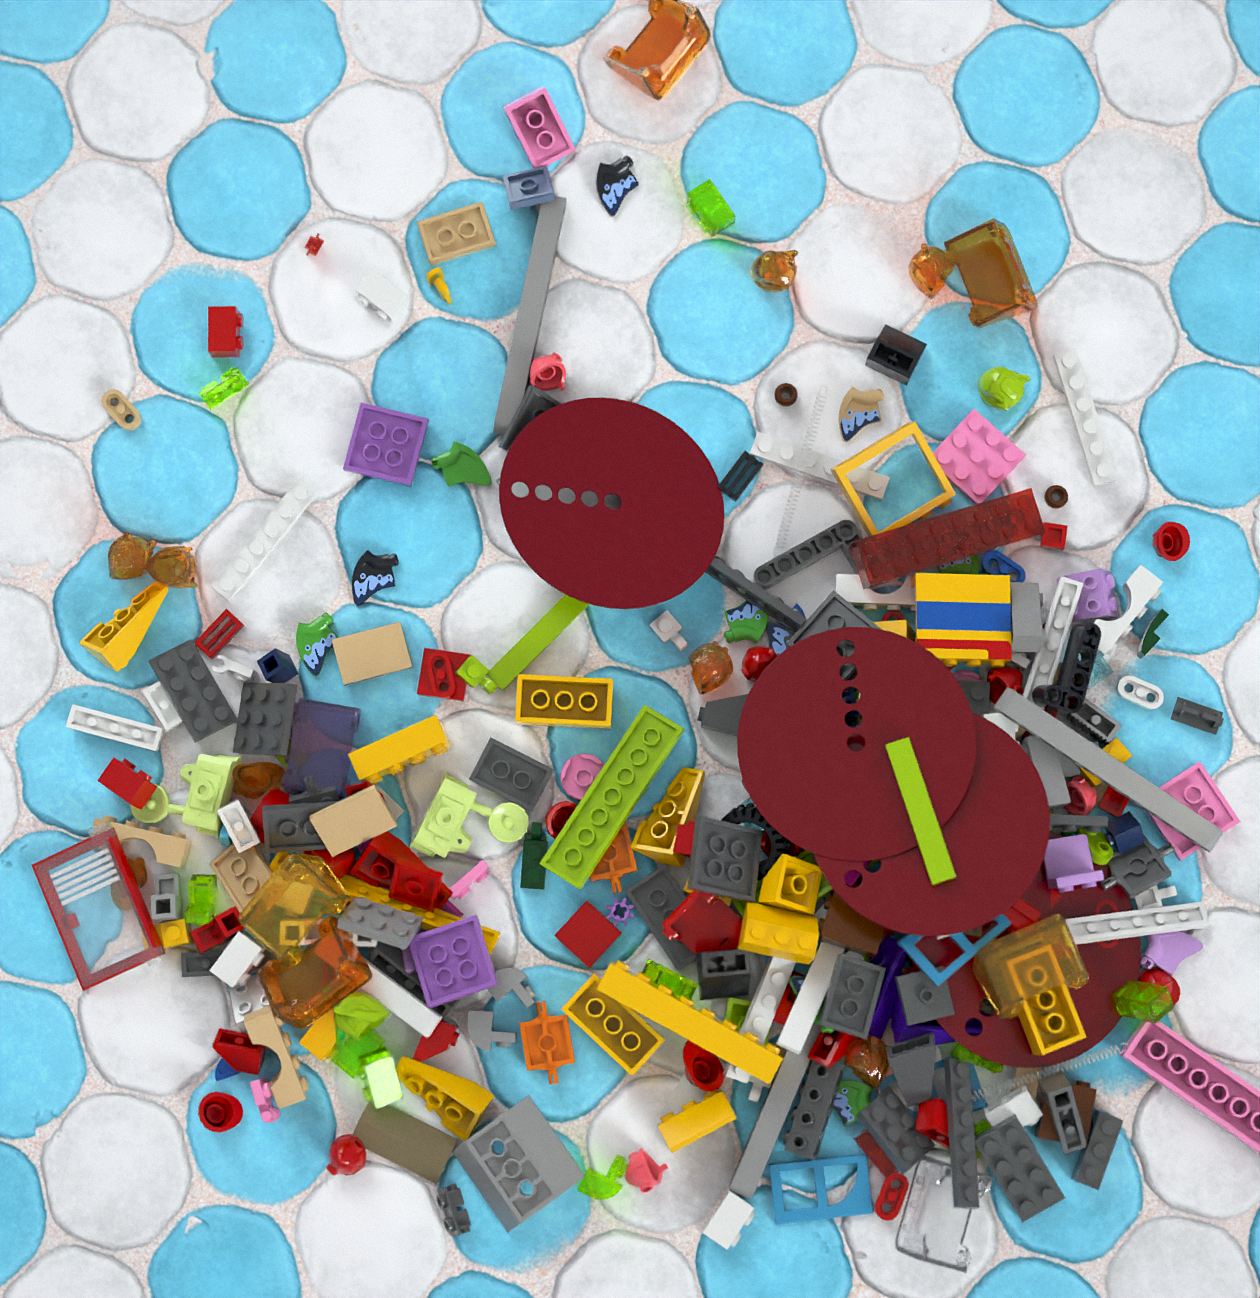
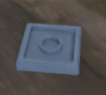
[503,166,555,210]

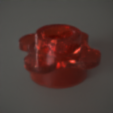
[304,233,324,256]

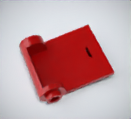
[662,890,743,955]

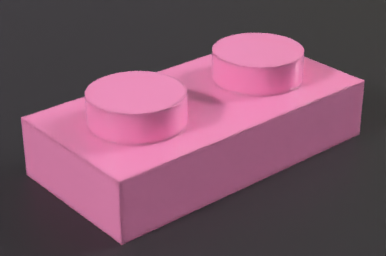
[450,860,490,900]

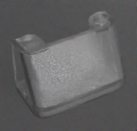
[895,1156,993,1273]

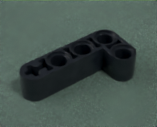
[1032,623,1101,714]

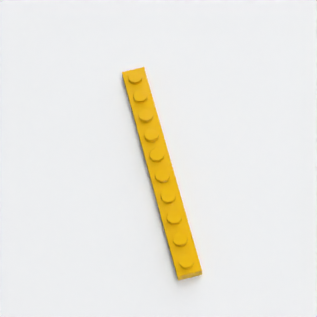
[270,852,501,954]

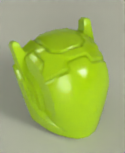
[978,366,1031,411]
[334,992,391,1041]

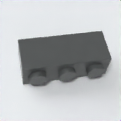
[1071,1110,1124,1190]

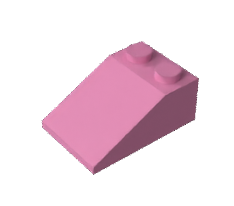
[502,86,576,169]

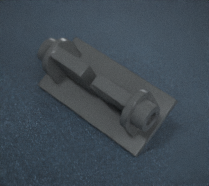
[1171,697,1224,735]
[436,1183,471,1237]

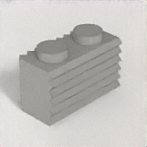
[1066,698,1122,745]

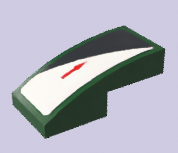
[1137,609,1169,659]

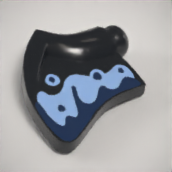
[596,156,639,217]
[352,550,399,605]

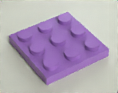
[343,403,429,487]
[409,915,499,1008]

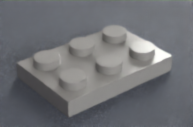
[337,897,423,950]

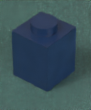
[257,648,299,683]
[1104,811,1145,854]

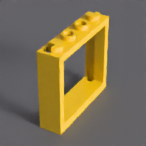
[830,421,956,544]

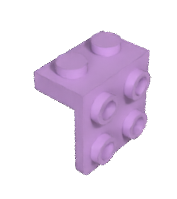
[1057,569,1118,622]
[1043,834,1104,893]

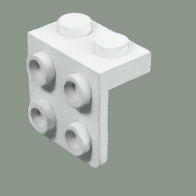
[229,972,290,1034]

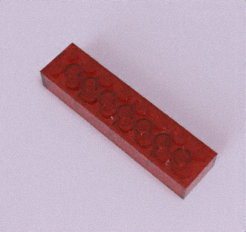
[849,488,1046,589]

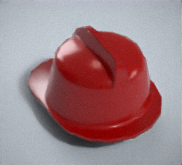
[683,1040,725,1092]

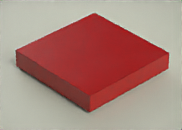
[417,648,471,702]
[388,857,443,913]
[554,900,622,968]

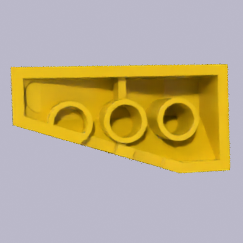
[79,582,169,672]
[631,767,705,868]
[394,1056,495,1141]

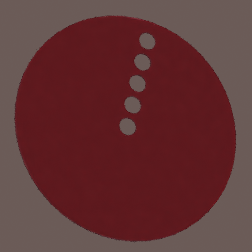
[499,397,725,609]
[737,627,977,861]
[814,713,1050,936]
[912,832,1141,1068]

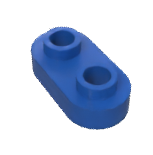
[981,550,1026,583]

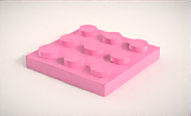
[933,409,1026,507]
[1145,761,1241,861]

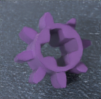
[606,898,635,926]

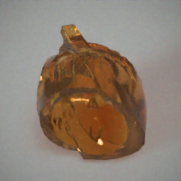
[908,243,955,299]
[750,250,798,292]
[108,532,157,580]
[147,546,198,588]
[688,641,733,695]
[844,1036,890,1089]

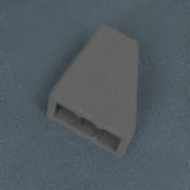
[697,694,748,736]
[887,1032,936,1106]

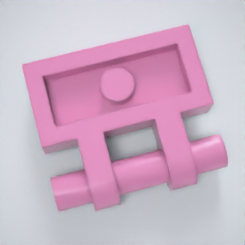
[250,1078,280,1123]

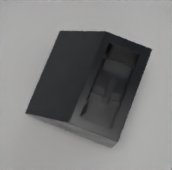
[865,324,927,386]
[696,948,751,1000]

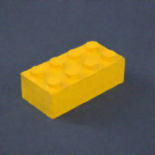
[515,674,614,729]
[348,715,452,785]
[998,944,1086,1055]
[561,973,665,1076]

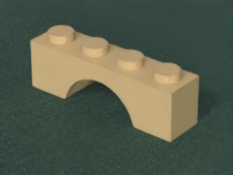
[90,815,192,869]
[244,1004,310,1109]

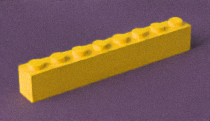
[597,960,783,1084]

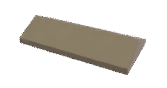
[352,1096,458,1184]

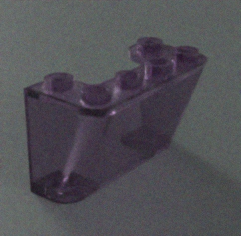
[281,698,361,801]

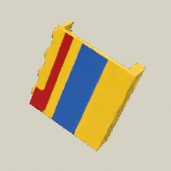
[911,573,1012,668]

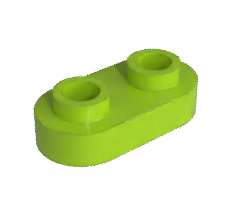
[1075,828,1113,865]

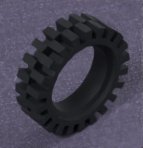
[720,803,791,880]

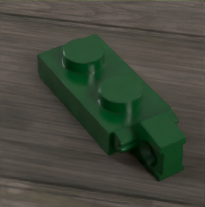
[520,822,548,890]

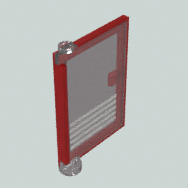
[32,821,166,991]

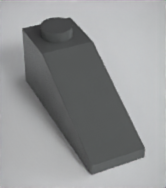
[1039,1071,1087,1155]

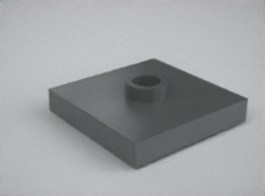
[895,966,955,1026]

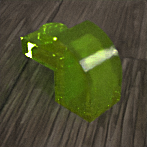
[184,874,218,925]
[642,959,698,999]
[577,1153,628,1200]

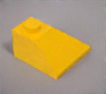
[758,854,822,915]

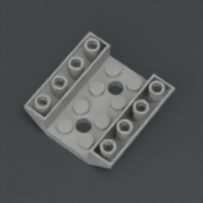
[452,1096,585,1232]

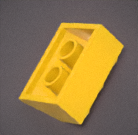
[738,901,819,965]
[658,1090,737,1153]

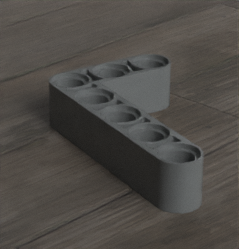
[753,520,881,590]

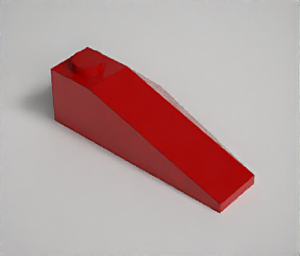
[350,831,453,909]

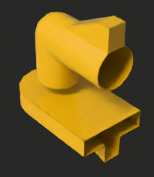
[426,267,452,304]

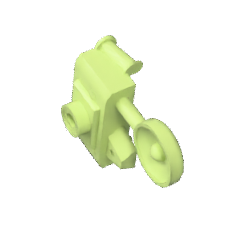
[130,753,242,839]
[408,771,529,858]

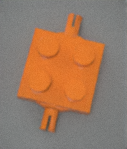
[590,824,638,894]
[519,1001,575,1085]

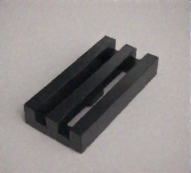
[717,451,764,502]

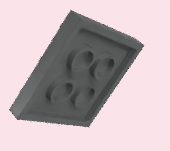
[786,590,882,681]
[233,683,298,756]
[687,816,763,902]

